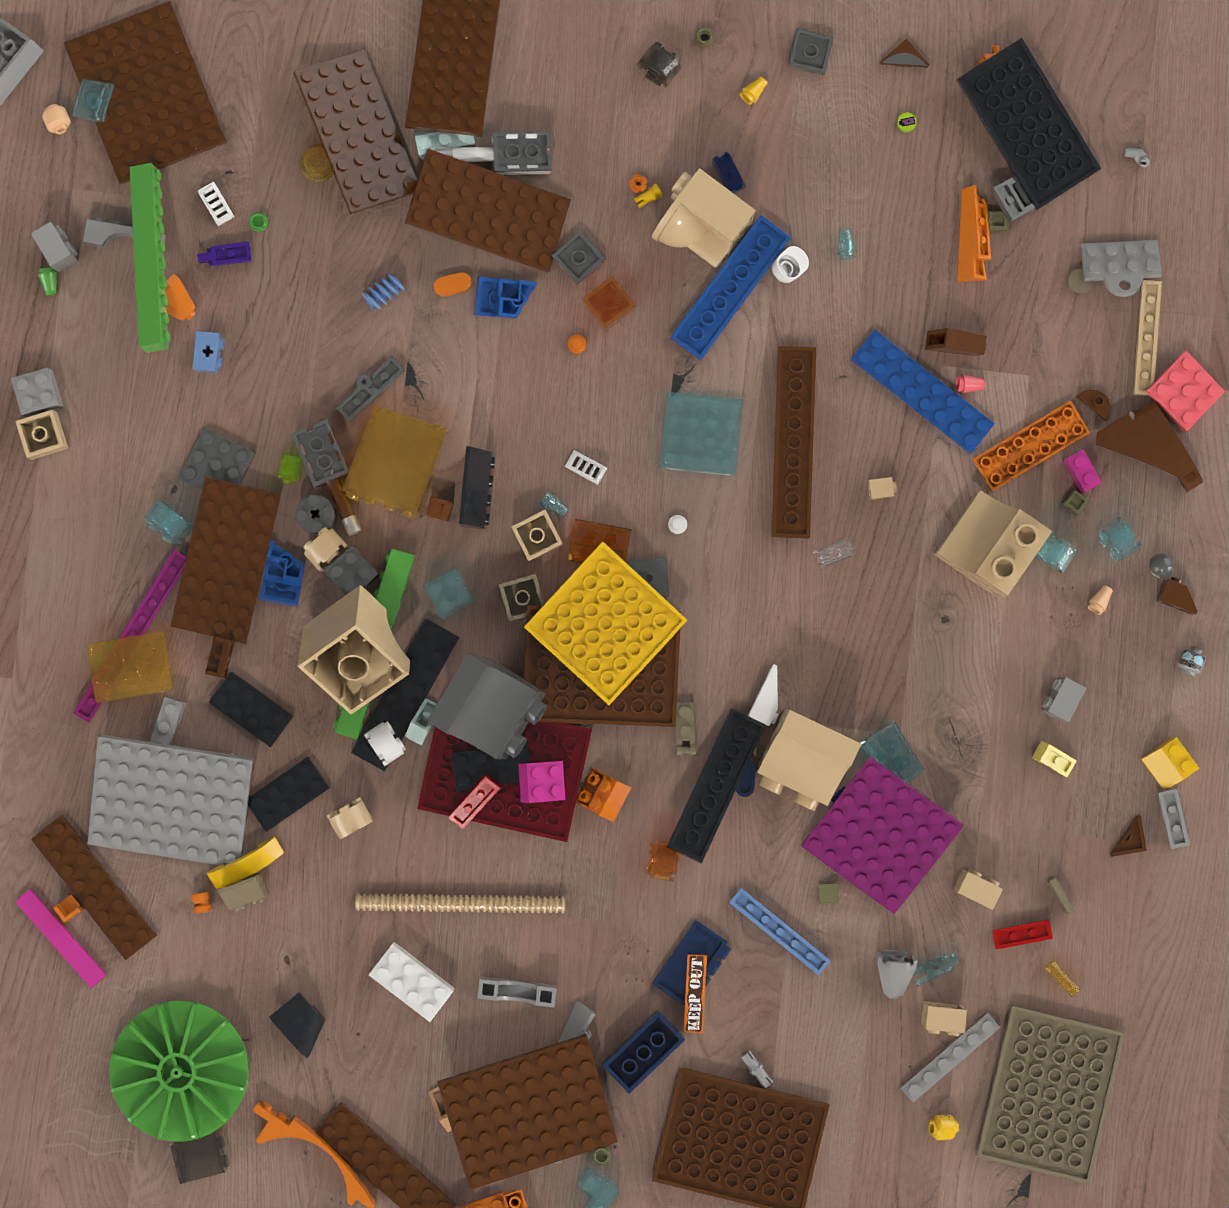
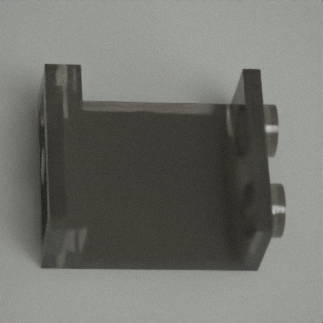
[170,1131,230,1184]

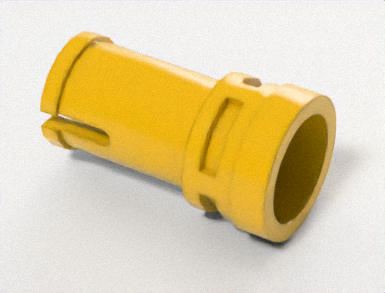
[633,183,663,209]

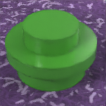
[249,213,268,232]

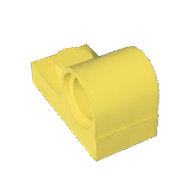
[1032,741,1076,777]

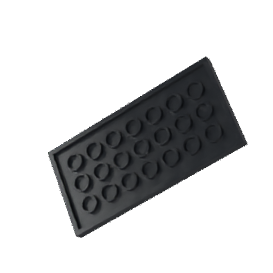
[956,38,1101,210]

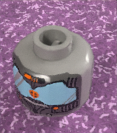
[1177,647,1206,677]

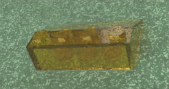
[86,631,174,703]

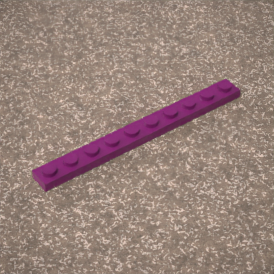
[73,549,187,723]

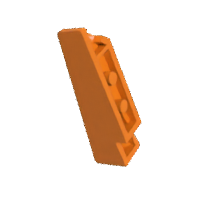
[957,185,991,282]

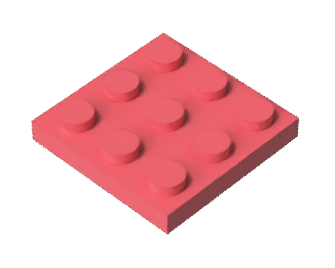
[1145,350,1225,432]

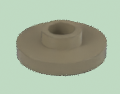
[1068,269,1094,294]

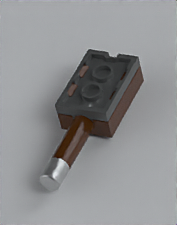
[292,419,361,536]

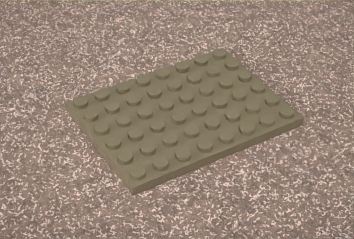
[976,1005,1125,1184]

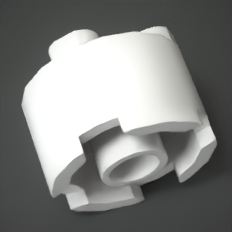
[364,721,406,766]

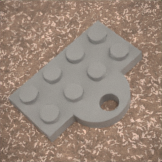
[1080,240,1162,297]

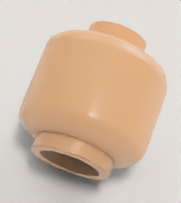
[42,104,71,134]

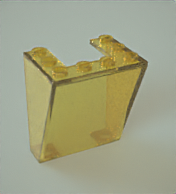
[342,406,449,520]

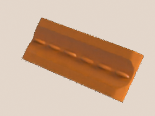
[972,400,1090,492]

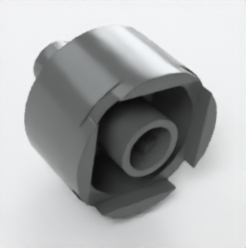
[296,495,337,534]

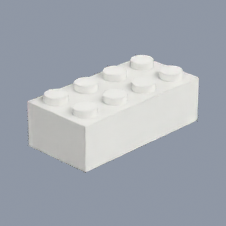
[369,942,455,1022]

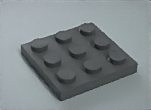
[178,427,256,490]

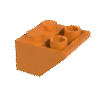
[576,768,631,822]

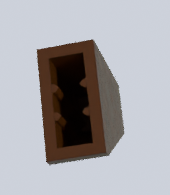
[925,328,987,356]

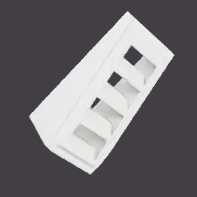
[197,182,234,227]
[565,450,607,485]

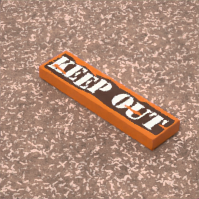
[683,954,707,1033]

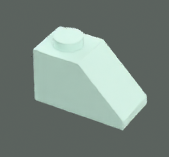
[405,698,437,746]

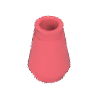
[955,374,985,393]

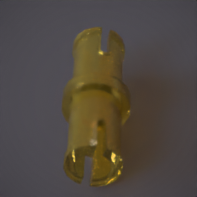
[1045,960,1080,997]

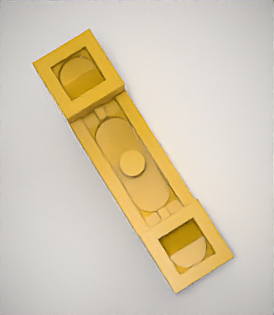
[207,836,284,889]

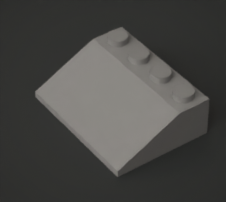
[0,17,44,106]

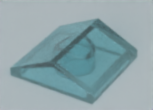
[72,79,114,122]

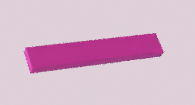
[15,889,107,988]

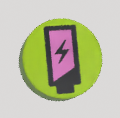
[897,112,917,133]

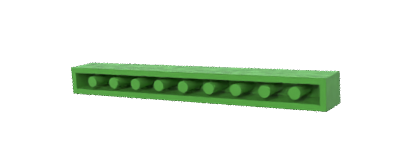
[130,163,170,353]
[333,549,415,739]

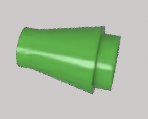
[38,267,57,296]

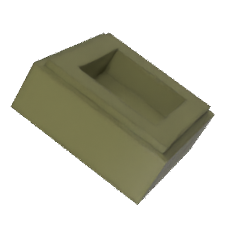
[988,211,1008,231]
[1062,489,1090,516]
[818,883,839,904]

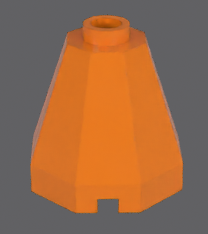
[165,274,196,321]

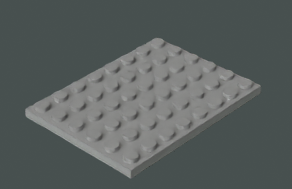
[88,734,253,865]

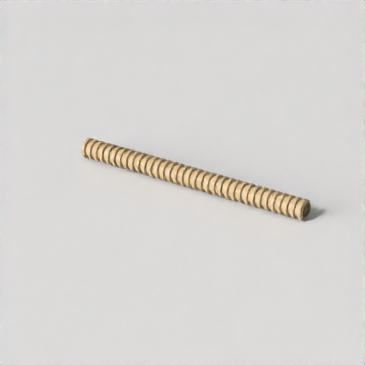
[355,893,565,914]

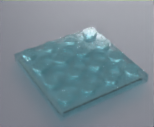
[659,392,743,476]

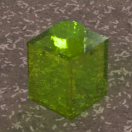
[278,454,303,484]

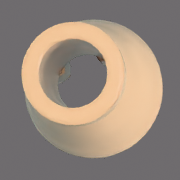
[1088,585,1113,615]

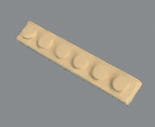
[1133,280,1162,396]

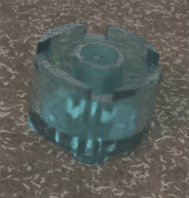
[1098,517,1142,562]
[1035,533,1078,573]

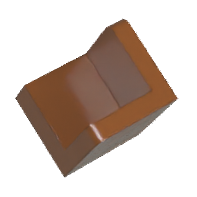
[427,496,454,522]

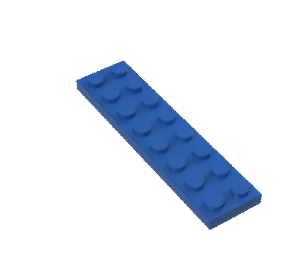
[670,215,791,361]
[851,330,995,454]

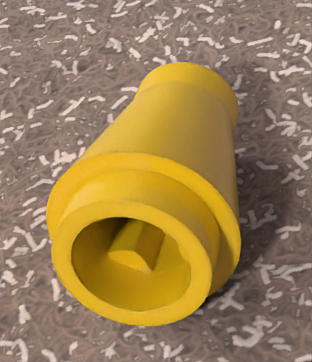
[740,76,767,105]

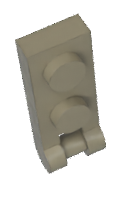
[675,702,696,757]

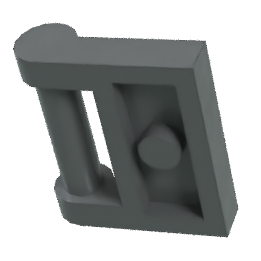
[990,176,1036,223]

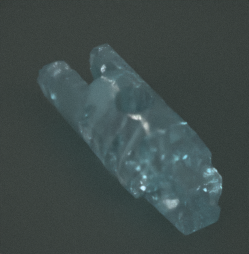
[913,954,959,986]

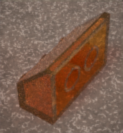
[567,519,632,563]

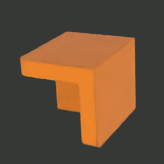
[53,894,84,923]

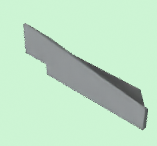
[558,1001,596,1042]

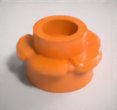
[629,174,647,193]

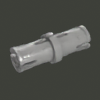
[740,1050,773,1089]

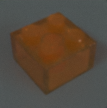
[582,275,636,332]

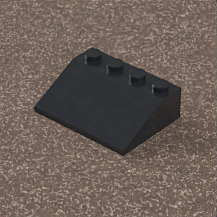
[459,446,495,529]

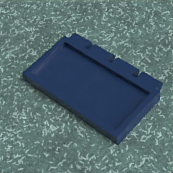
[652,920,731,1005]

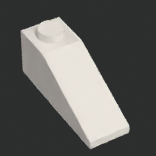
[747,664,779,726]

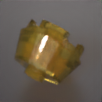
[299,144,333,182]

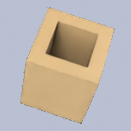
[867,477,897,500]

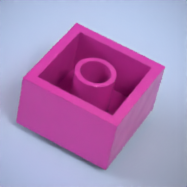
[518,761,565,803]

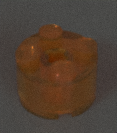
[646,840,679,882]

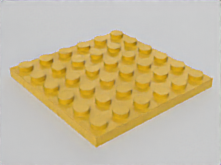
[524,541,687,705]

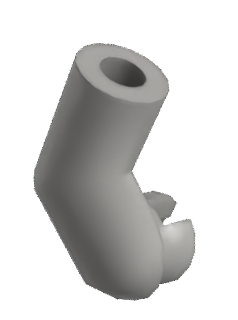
[1124,147,1150,168]

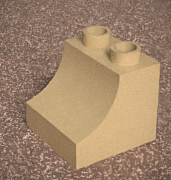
[934,490,1052,598]
[298,585,410,714]
[756,709,861,811]

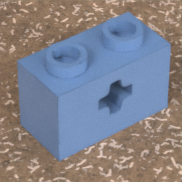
[192,331,225,374]

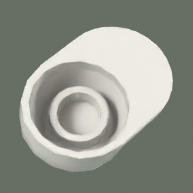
[772,246,809,283]

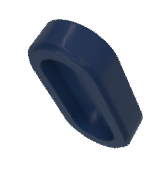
[736,760,756,797]

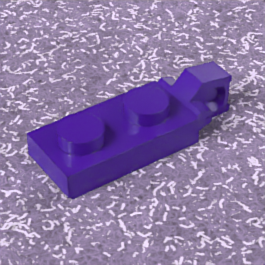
[197,242,252,267]

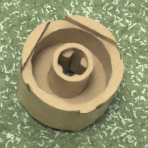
[303,527,349,572]
[327,797,373,839]

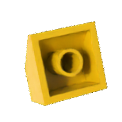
[1141,737,1199,790]

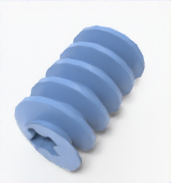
[362,273,405,312]

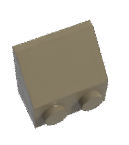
[218,874,268,912]

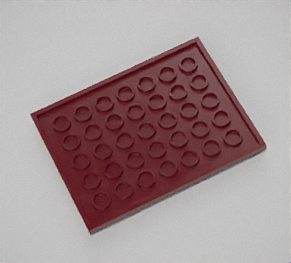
[417,722,592,842]

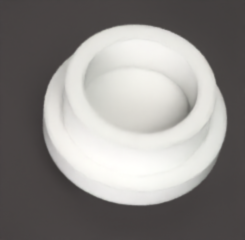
[668,515,687,534]

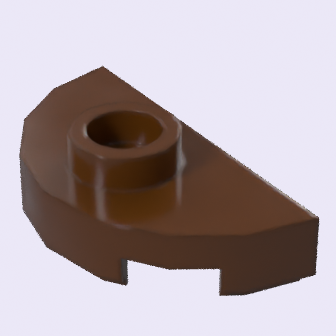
[1076,389,1111,421]

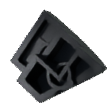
[269,992,326,1058]

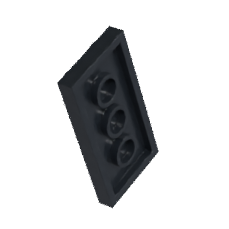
[209,671,294,747]
[451,742,531,792]
[248,756,330,832]

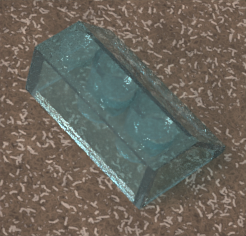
[860,721,924,783]

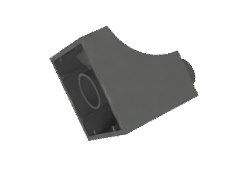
[427,653,547,759]

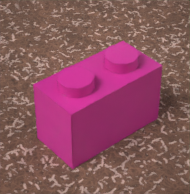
[1062,449,1102,494]

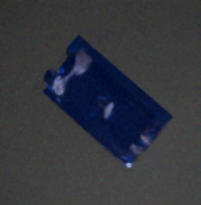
[712,152,746,194]

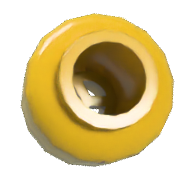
[928,1114,959,1140]

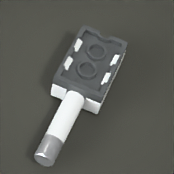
[435,131,552,175]

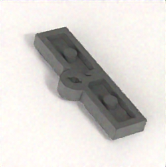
[336,356,406,422]

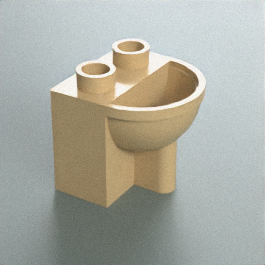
[652,168,756,268]

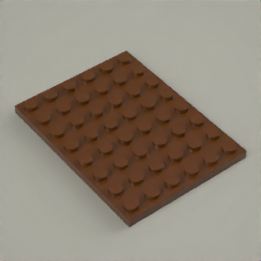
[64,1,227,185]
[524,605,681,727]
[437,1034,618,1190]
[652,1067,830,1208]

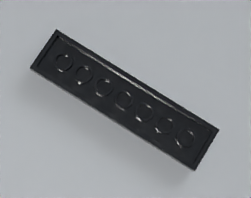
[351,619,460,771]
[666,708,766,864]

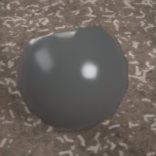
[1149,554,1174,578]

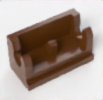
[205,637,235,678]

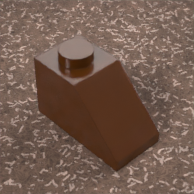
[1156,577,1198,615]

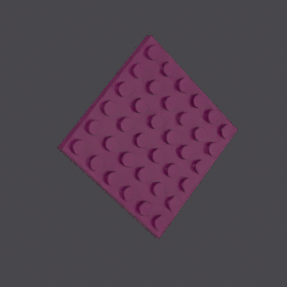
[801,756,964,914]

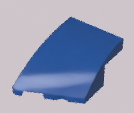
[474,276,537,319]
[260,541,305,607]

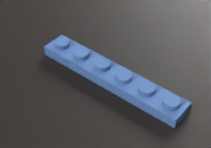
[729,887,831,976]

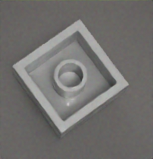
[31,222,78,273]
[11,368,63,417]
[1041,677,1086,722]

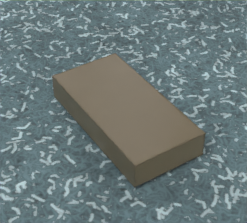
[1046,877,1075,915]

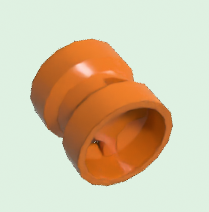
[190,891,213,914]

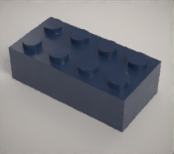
[602,1009,685,1094]

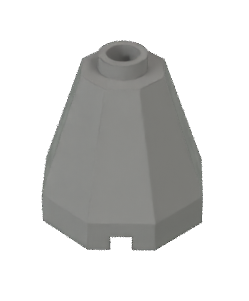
[876,950,917,999]

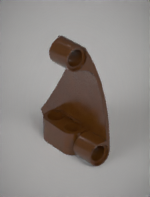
[1096,401,1203,492]

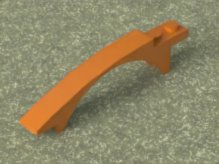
[252,1101,376,1208]

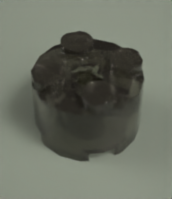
[637,42,681,88]

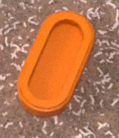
[434,272,472,297]

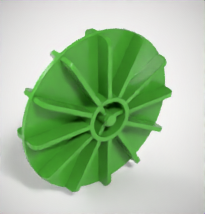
[109,1000,249,1142]

